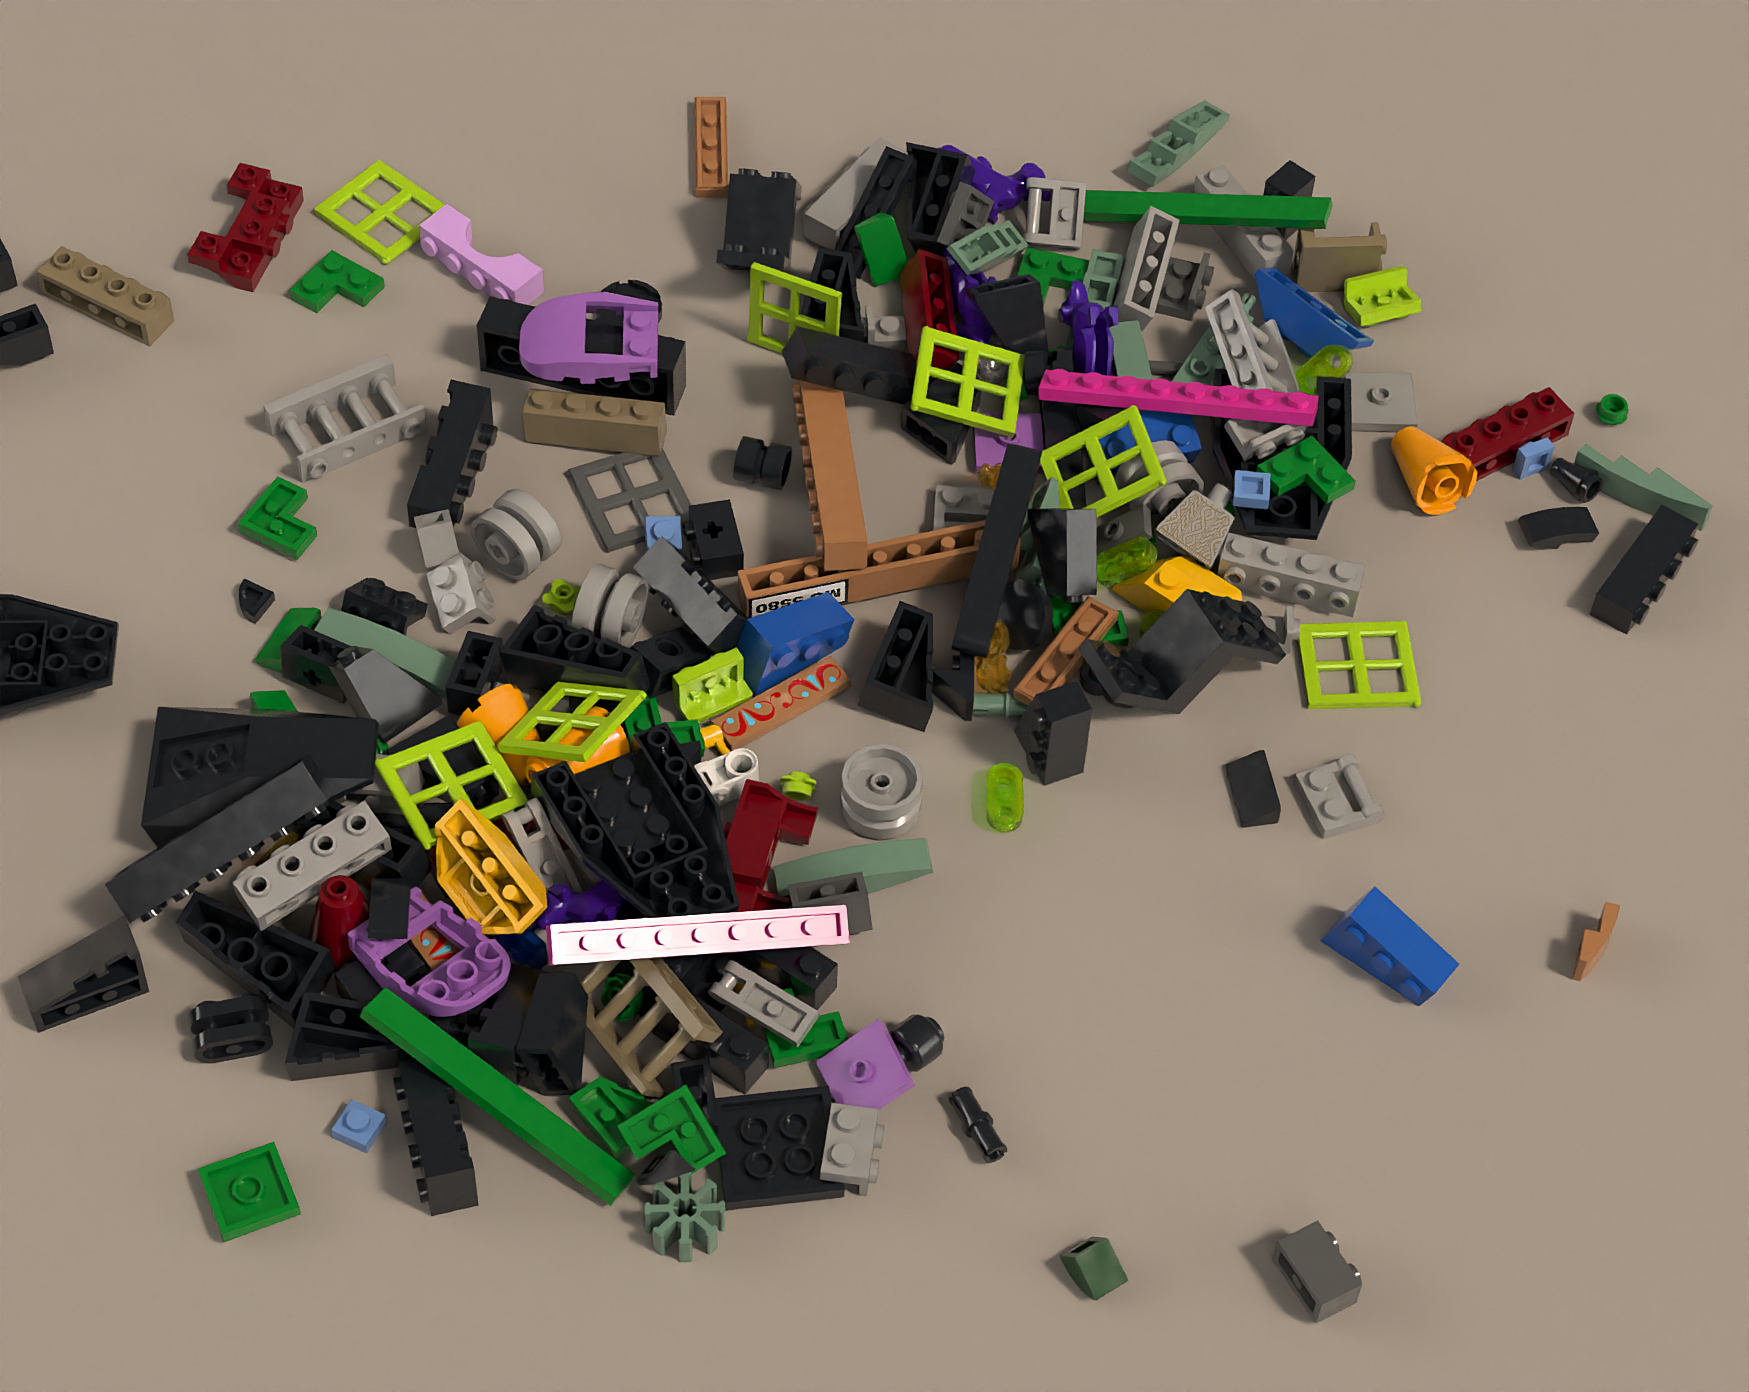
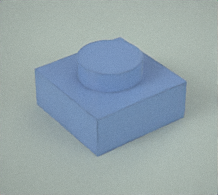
[1513,437,1555,479]
[1233,470,1271,509]
[644,516,682,552]
[331,1099,387,1153]

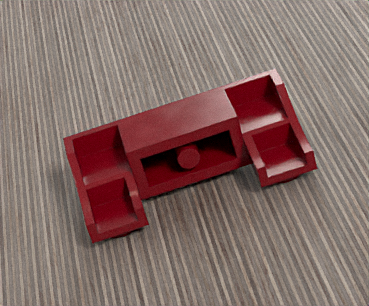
[187,163,304,292]
[724,779,818,913]

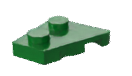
[569,1076,654,1160]

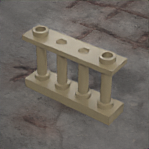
[581,919,723,1098]

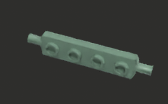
[1171,293,1256,415]

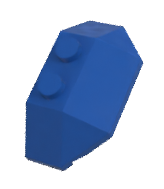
[1255,267,1374,359]

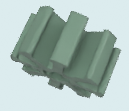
[645,1172,725,1262]

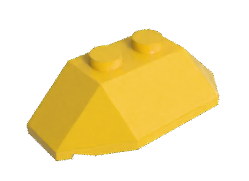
[1112,554,1242,620]
[435,798,548,936]

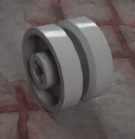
[1114,440,1204,529]
[471,489,562,581]
[571,564,649,648]
[840,743,923,840]

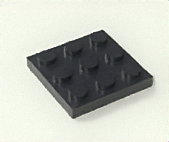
[715,1086,845,1210]

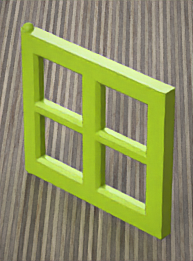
[314,160,445,264]
[746,262,842,354]
[910,326,1025,438]
[1040,405,1167,518]
[1297,620,1422,709]
[497,682,647,762]
[374,720,528,850]

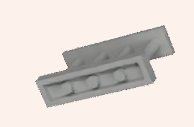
[1205,289,1309,427]
[263,354,427,483]

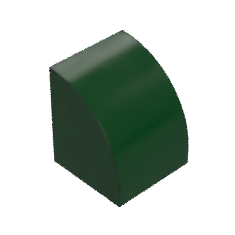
[1059,1236,1129,1300]

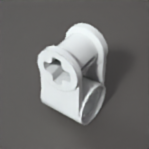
[694,748,759,807]

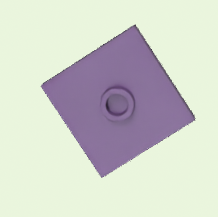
[973,413,1044,474]
[816,1019,915,1110]

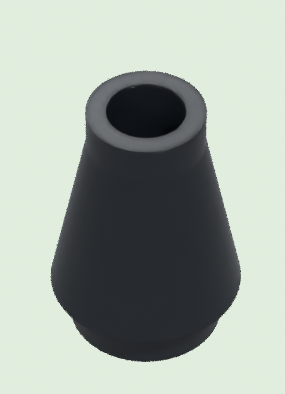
[1550,458,1603,502]

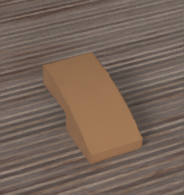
[1572,902,1620,981]

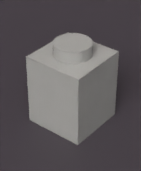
[414,509,459,568]

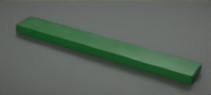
[1083,190,1333,229]
[360,987,636,1206]

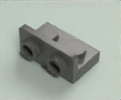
[1155,252,1214,321]

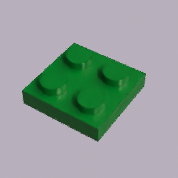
[198,1142,301,1242]

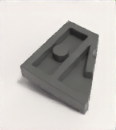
[937,182,994,246]

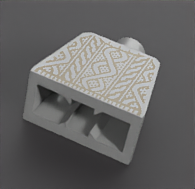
[1153,483,1235,570]

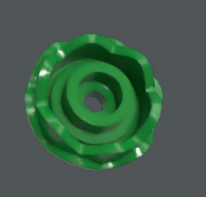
[600,973,643,1022]

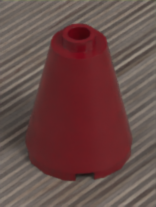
[308,875,370,972]

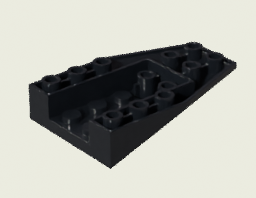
[0,594,119,715]
[141,707,379,848]
[530,722,739,918]

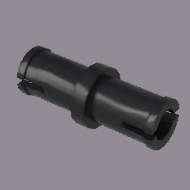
[949,1087,1007,1163]

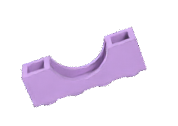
[419,204,544,305]

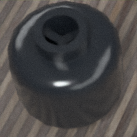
[889,1014,945,1072]

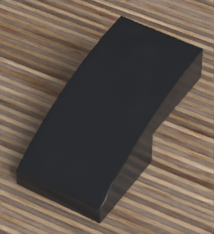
[1518,507,1599,549]
[368,878,411,939]

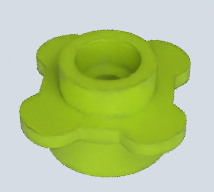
[542,578,581,615]
[780,771,816,801]

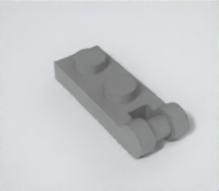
[502,798,583,893]
[708,960,819,1047]

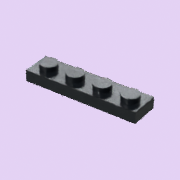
[835,146,918,280]

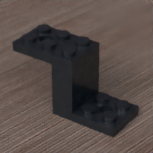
[716,168,802,274]
[1078,589,1286,714]

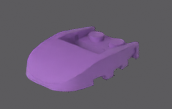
[519,292,658,384]
[347,887,511,1017]

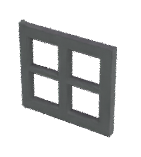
[566,448,691,553]

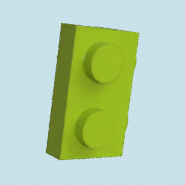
[1344,265,1422,327]
[672,647,753,723]

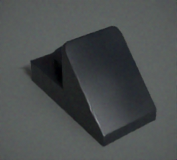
[932,652,975,721]

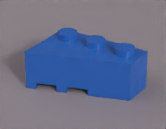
[1087,410,1202,485]
[737,592,855,698]
[1320,886,1459,1006]

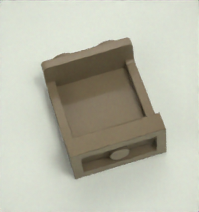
[1291,222,1387,292]

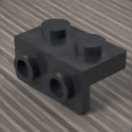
[341,578,428,636]

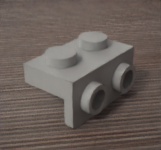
[1224,418,1308,461]
[426,553,496,634]
[820,1103,885,1196]

